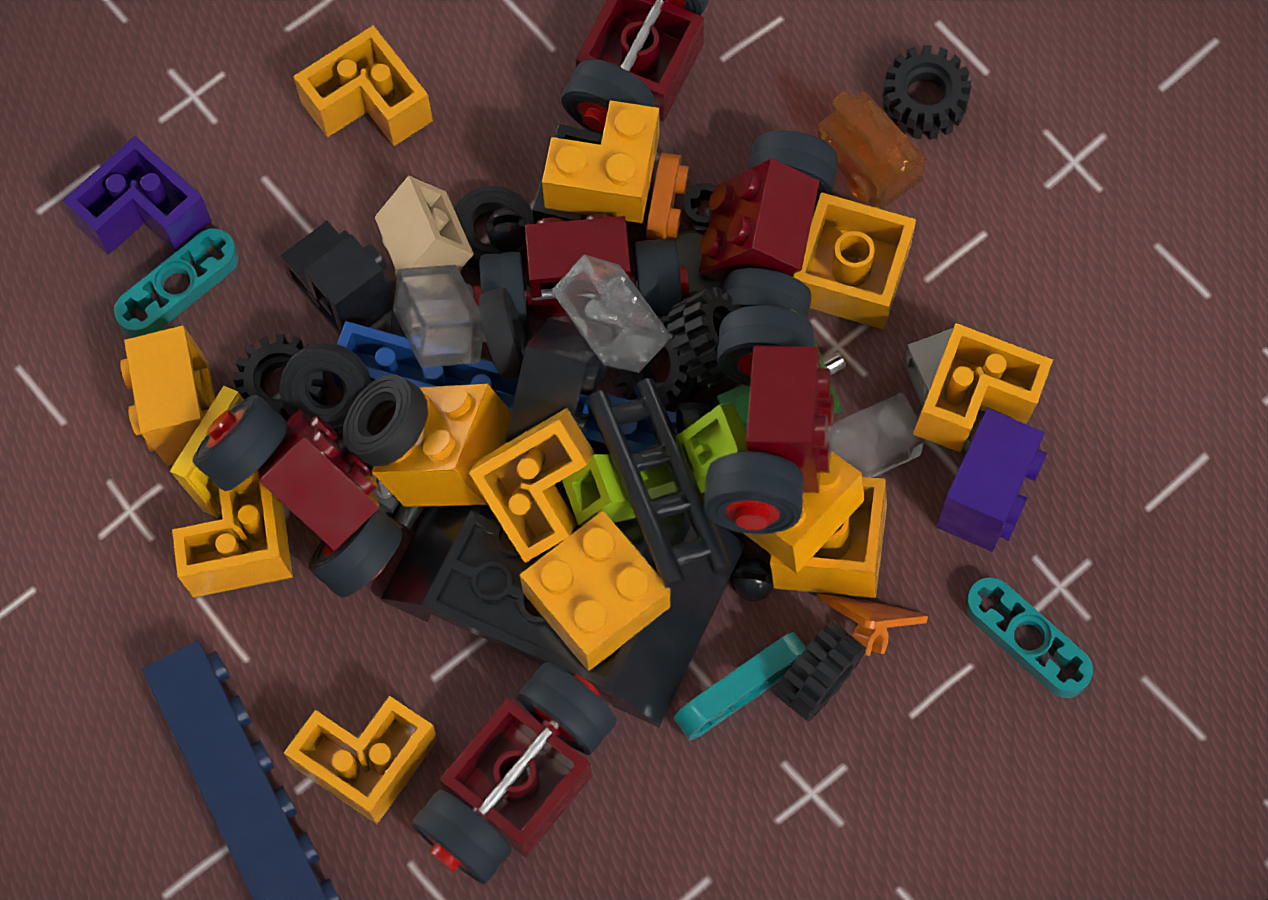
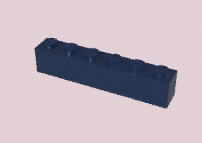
[142,640,341,900]

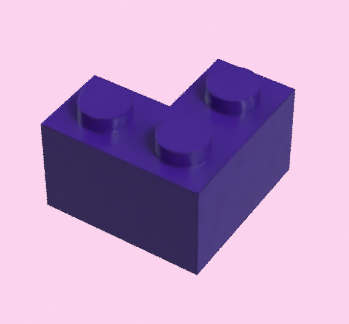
[63,136,212,255]
[937,408,1047,552]

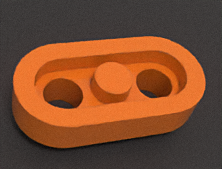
[646,152,689,241]

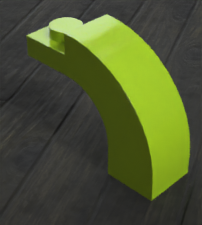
[562,404,748,525]

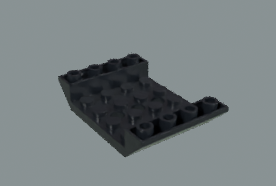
[381,480,745,728]

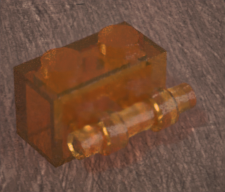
[817,91,927,209]

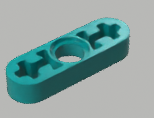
[114,229,238,338]
[965,577,1093,698]
[673,632,805,741]

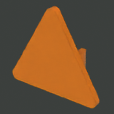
[816,593,928,656]

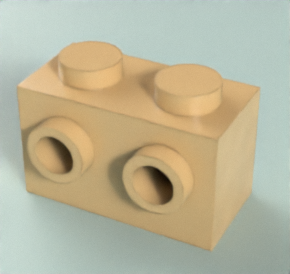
[375,175,474,296]

